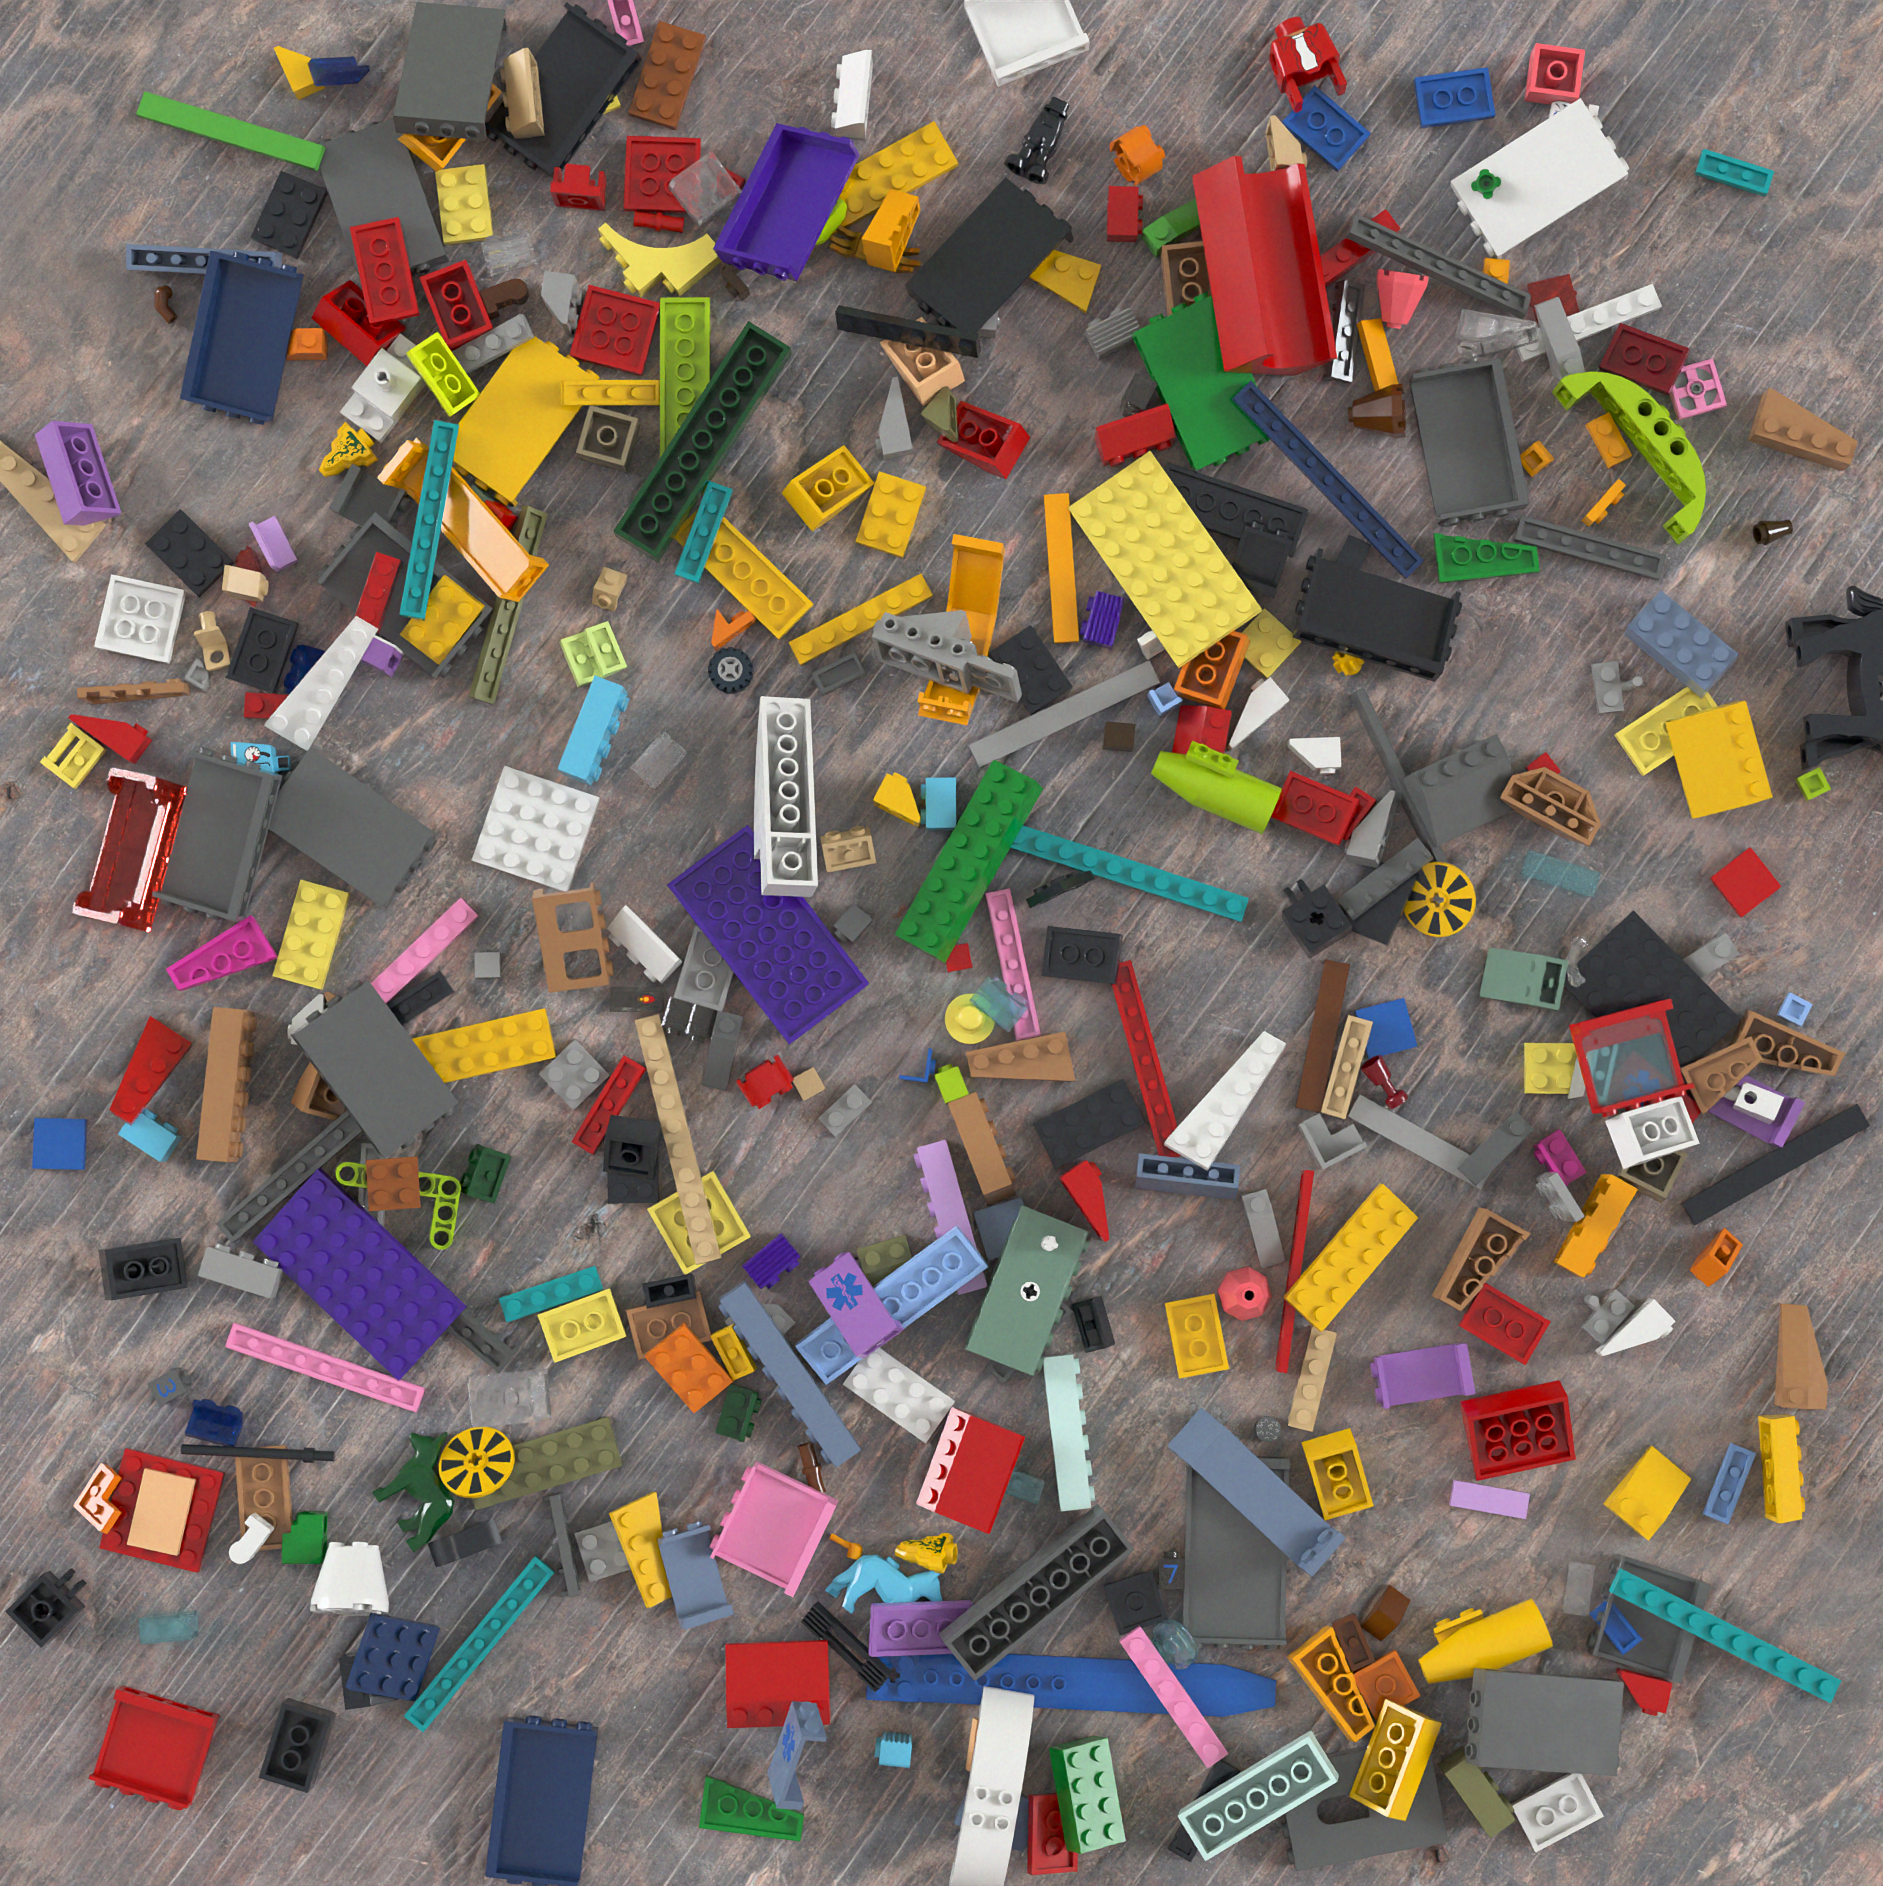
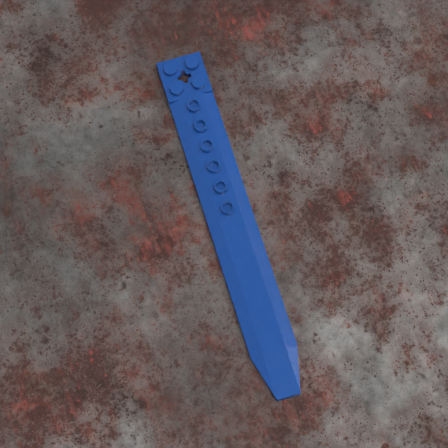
[866,1653,1276,1717]

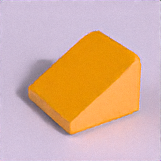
[1520,440,1554,477]

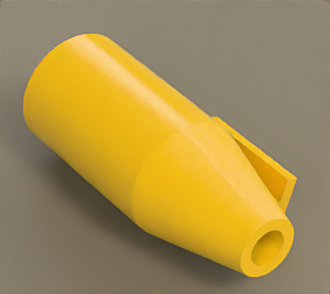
[1418,1598,1553,1684]

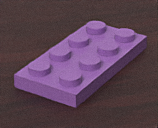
[868,1600,972,1657]

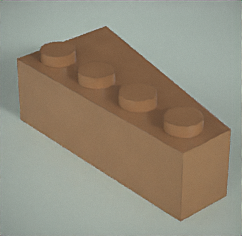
[1747,387,1858,471]
[1729,1009,1845,1076]
[966,1031,1075,1082]

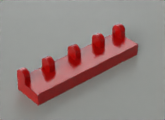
[571,1055,647,1156]

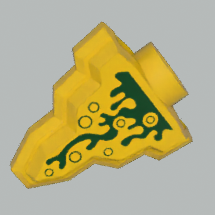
[319,422,378,478]
[895,1533,958,1574]

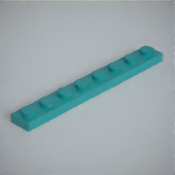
[399,420,459,621]
[404,1555,556,1732]

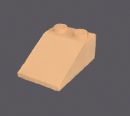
[880,317,965,407]

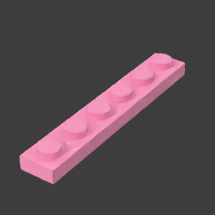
[371,898,479,1005]
[1119,1625,1229,1768]

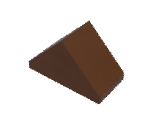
[1360,1585,1411,1642]

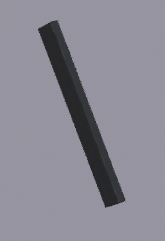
[1681,1104,1870,1225]

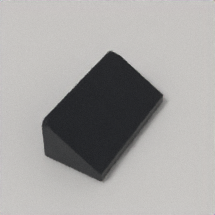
[642,1273,697,1309]
[1072,1296,1115,1353]

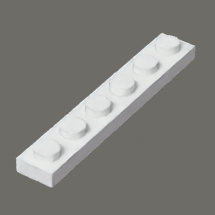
[1513,284,1662,363]

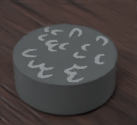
[1255,1416,1281,1442]

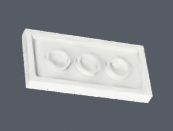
[843,1348,955,1443]

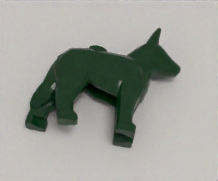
[372,1432,455,1552]

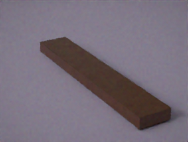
[1295,959,1350,1113]

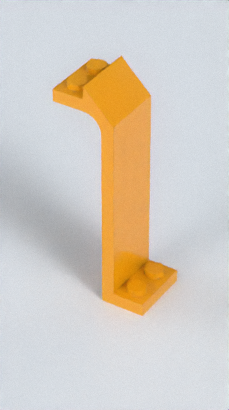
[377,438,549,602]

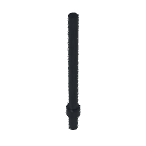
[181,1444,335,1463]

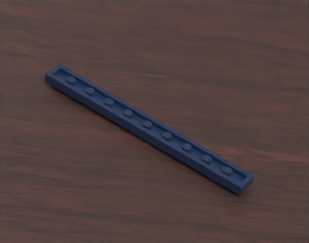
[1231,381,1424,579]

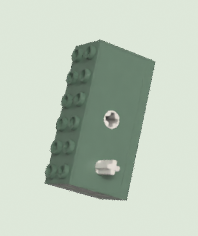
[964,1205,1091,1376]

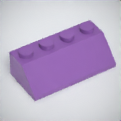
[35,421,121,526]

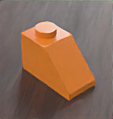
[286,328,328,360]
[1690,1228,1743,1287]

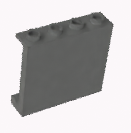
[1586,1554,1711,1684]

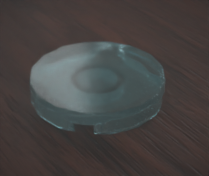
[1152,1619,1198,1669]

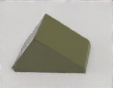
[921,386,958,442]

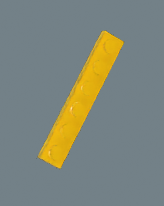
[789,574,933,666]

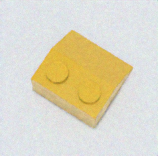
[873,772,921,828]

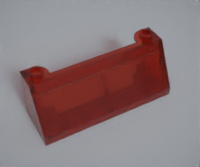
[72,767,188,933]

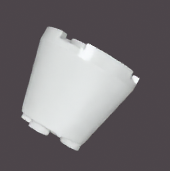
[310,1542,389,1616]

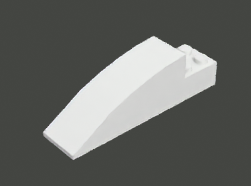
[754,696,818,897]

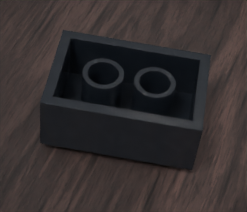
[259,1698,337,1793]

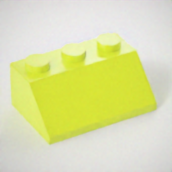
[405,332,480,417]

